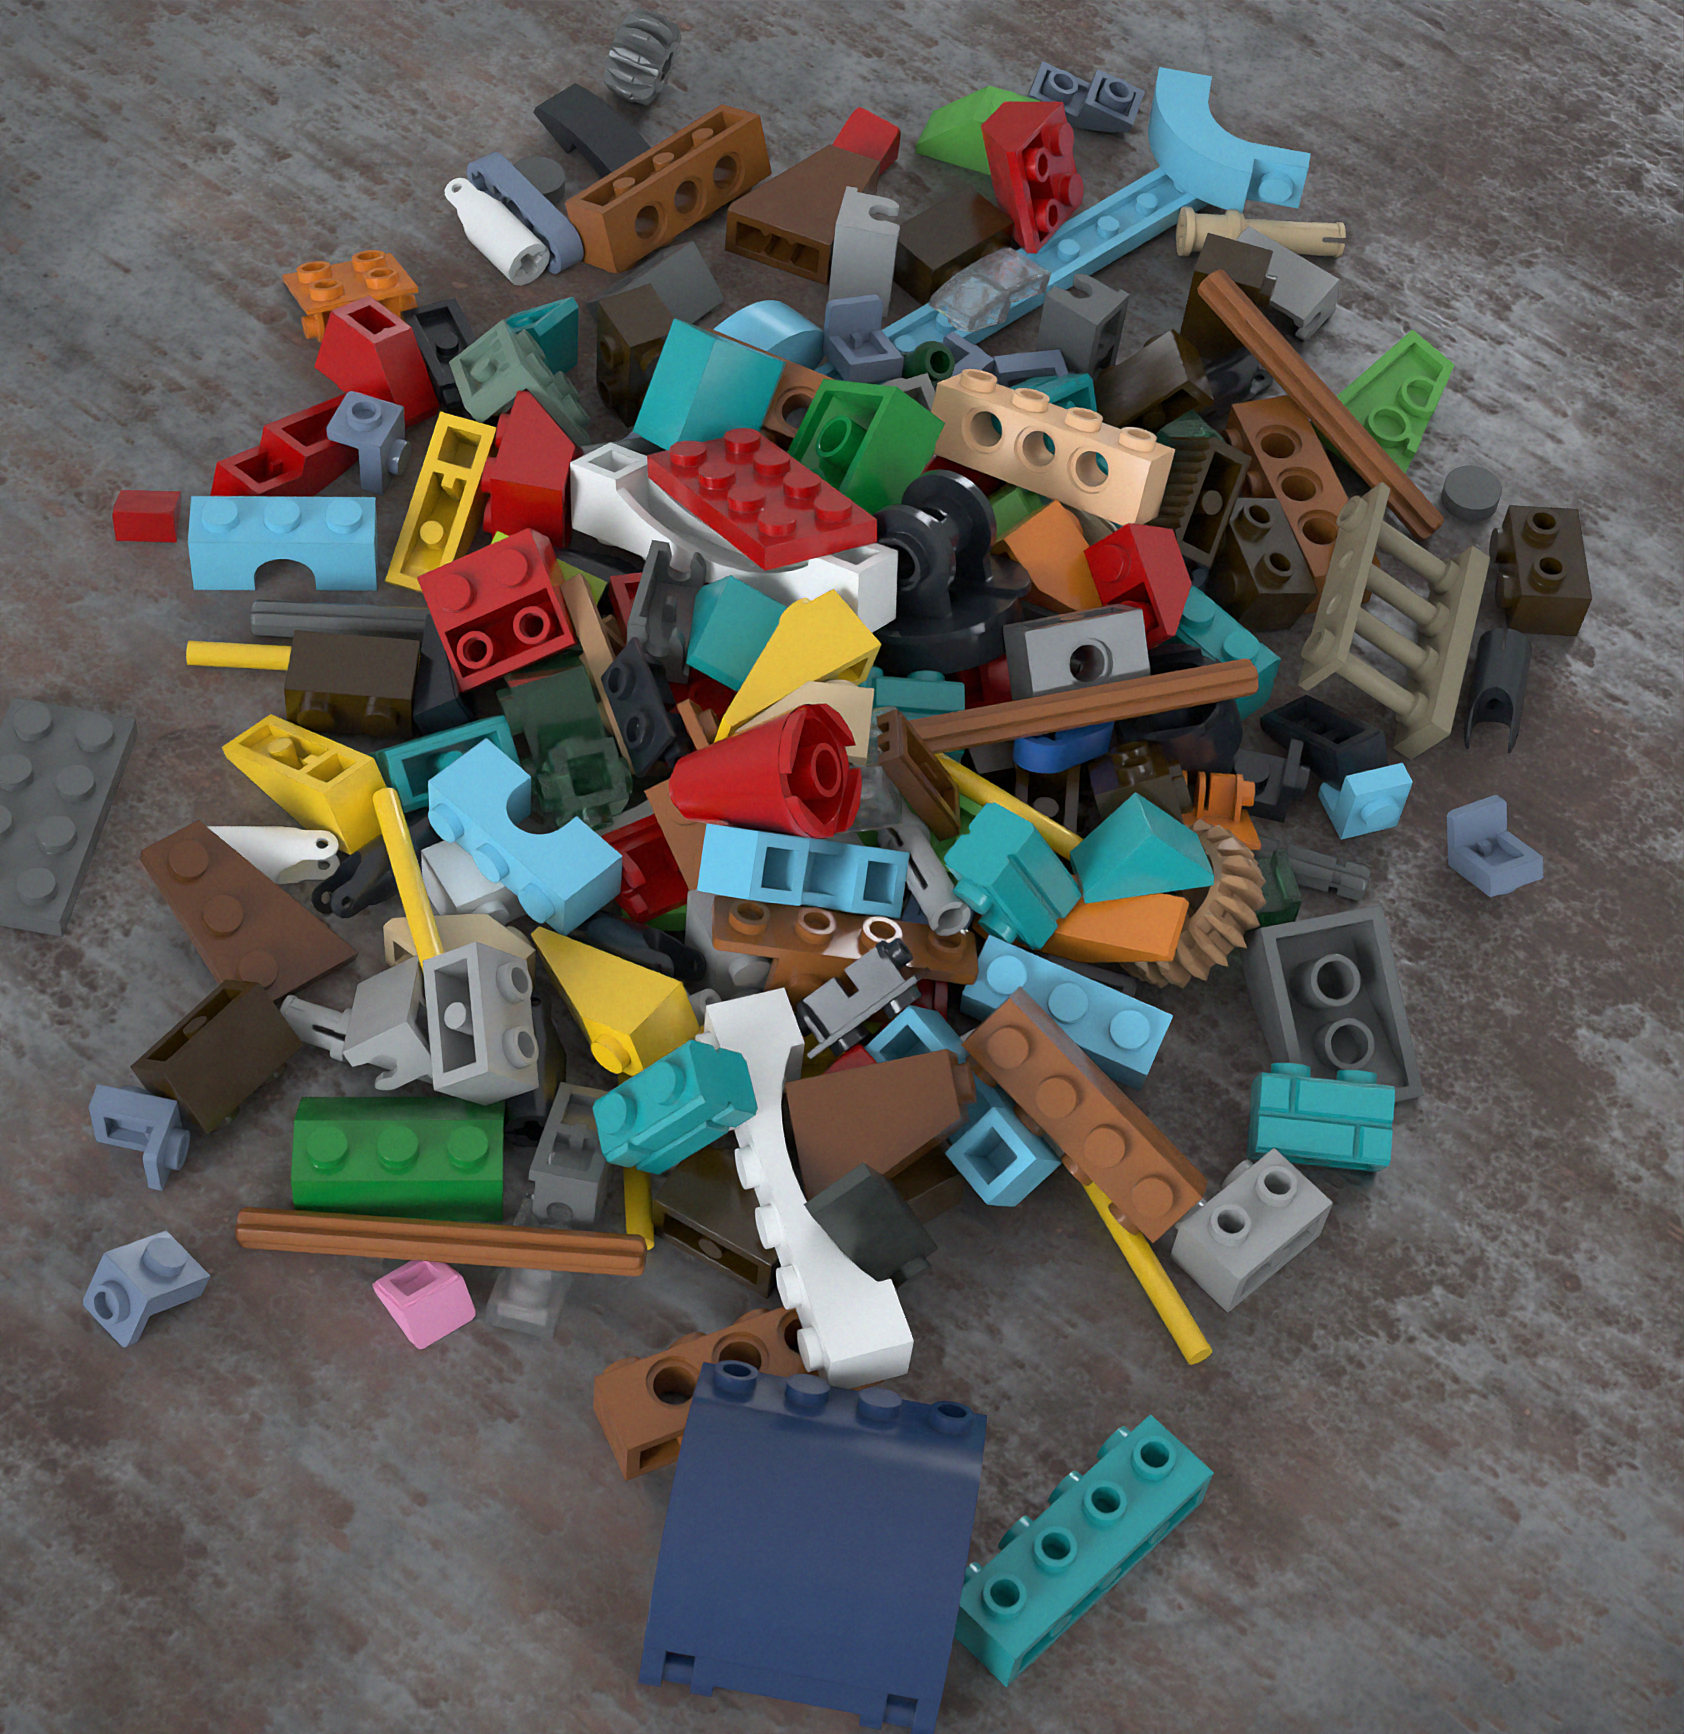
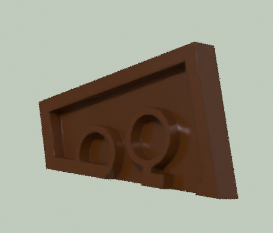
[139,820,359,1005]

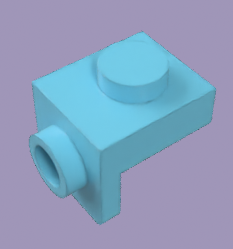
[1318,763,1413,840]

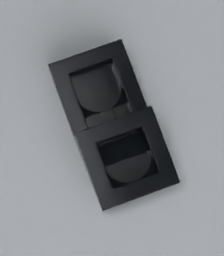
[533,83,651,178]

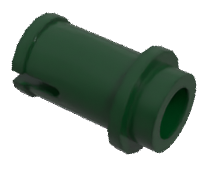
[891,341,955,387]

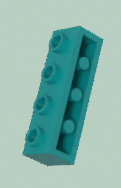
[954,1414,1214,1687]

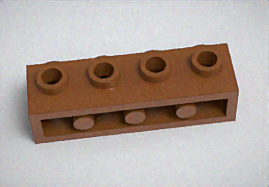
[961,986,1208,1243]

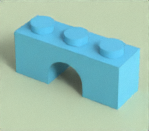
[188,496,378,591]
[428,738,623,936]
[697,824,910,918]
[960,935,1173,1091]
[864,1005,1063,1207]

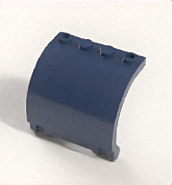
[638,1360,987,1734]

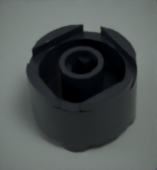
[1113,644,1243,785]

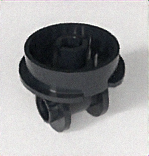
[872,470,1032,675]

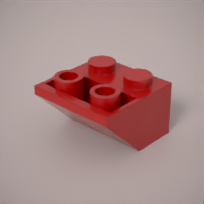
[981,101,1084,254]
[482,390,575,549]
[417,528,578,693]

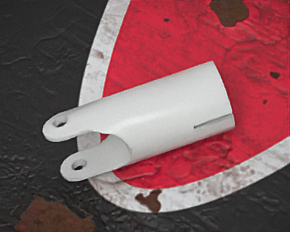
[445,178,550,286]
[207,826,340,884]

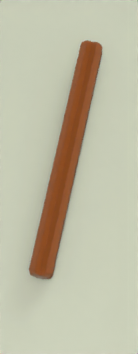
[1197,269,1444,541]
[908,658,1259,755]
[235,1207,647,1277]

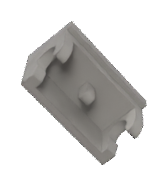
[828,186,900,317]
[1236,226,1340,341]
[342,955,433,1090]

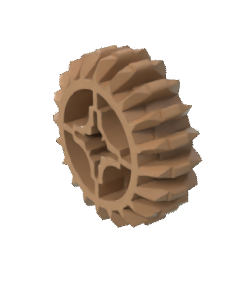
[1117,819,1267,989]

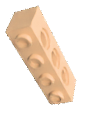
[931,369,1175,526]

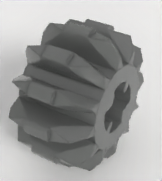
[603,7,682,106]

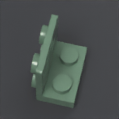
[449,319,592,447]

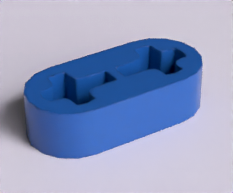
[1011,721,1114,774]

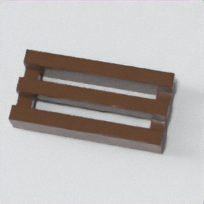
[876,709,961,842]

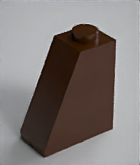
[725,144,880,285]
[785,1049,977,1202]

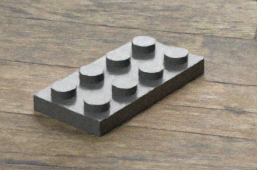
[0,697,138,937]

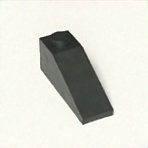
[804,1162,939,1290]

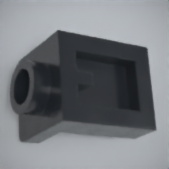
[1228,738,1310,823]

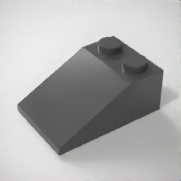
[1239,904,1424,1102]

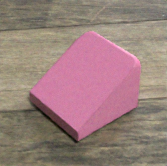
[372,1260,476,1349]

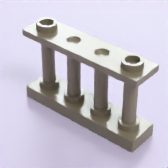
[1298,482,1490,760]

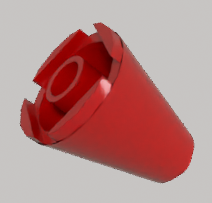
[668,703,862,839]

